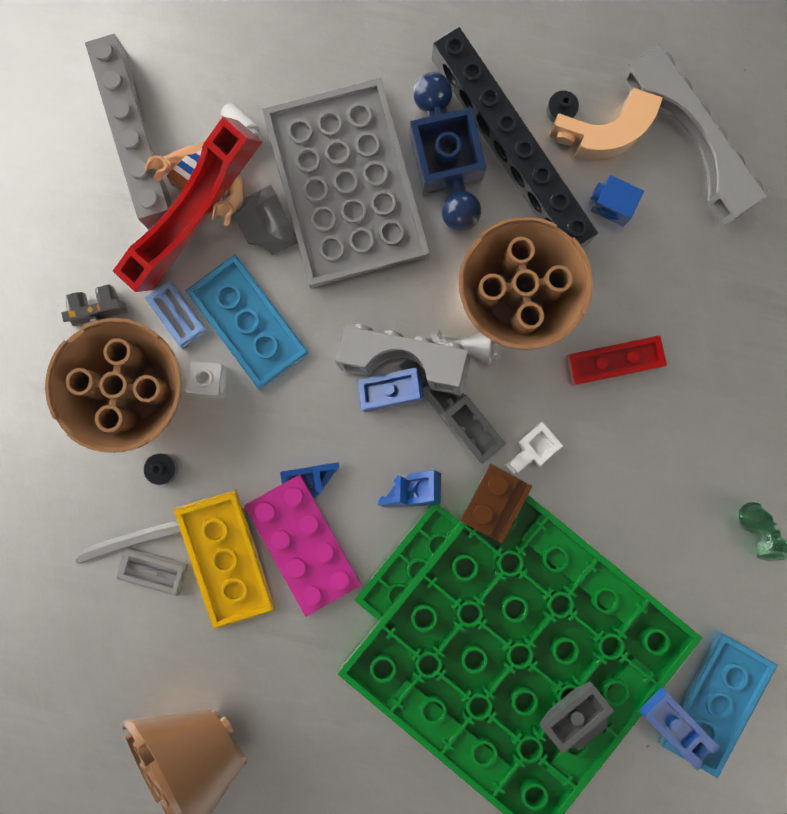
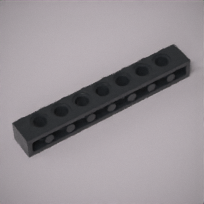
[432,27,598,248]

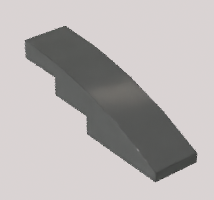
[399,359,506,464]

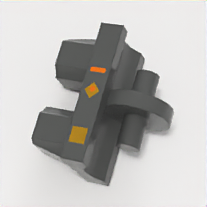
[61,284,128,326]

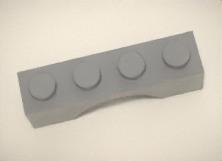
[335,324,470,396]

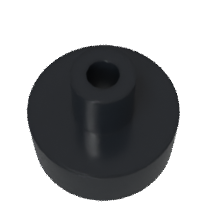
[546,90,579,122]
[144,453,178,485]

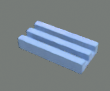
[145,280,207,349]

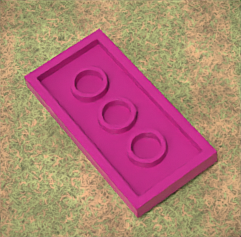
[244,474,361,617]

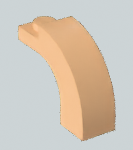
[549,88,663,160]

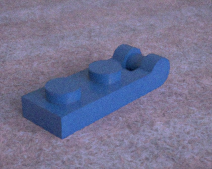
[638,687,720,771]

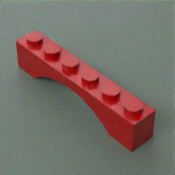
[113,116,262,292]

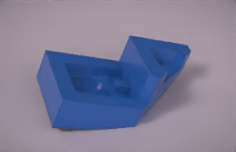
[280,462,339,498]
[378,470,441,507]

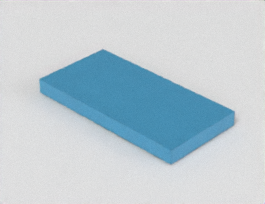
[185,254,310,390]
[658,631,778,778]

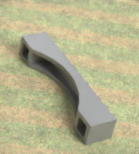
[85,33,172,229]
[621,44,767,225]

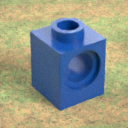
[590,175,644,227]

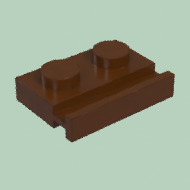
[460,463,532,543]

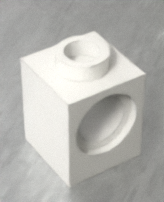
[186,361,228,398]

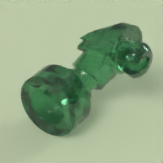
[738,502,787,561]

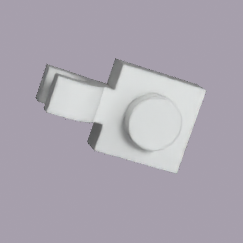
[505,422,563,474]

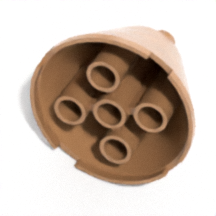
[459,217,593,350]
[45,318,182,453]
[122,710,247,814]

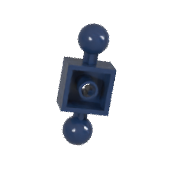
[409,72,487,232]

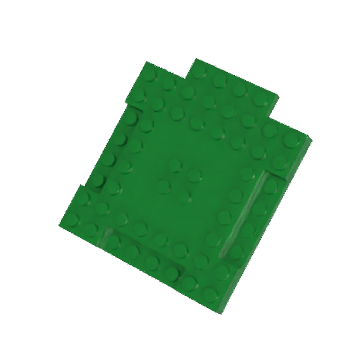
[337,495,702,814]

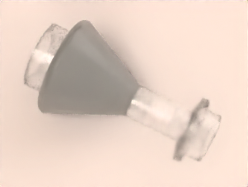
[431,330,501,366]

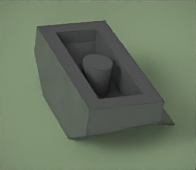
[233,185,298,255]
[539,682,614,754]

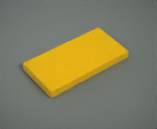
[173,489,275,629]

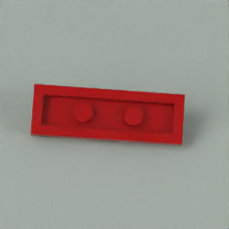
[566,335,667,386]

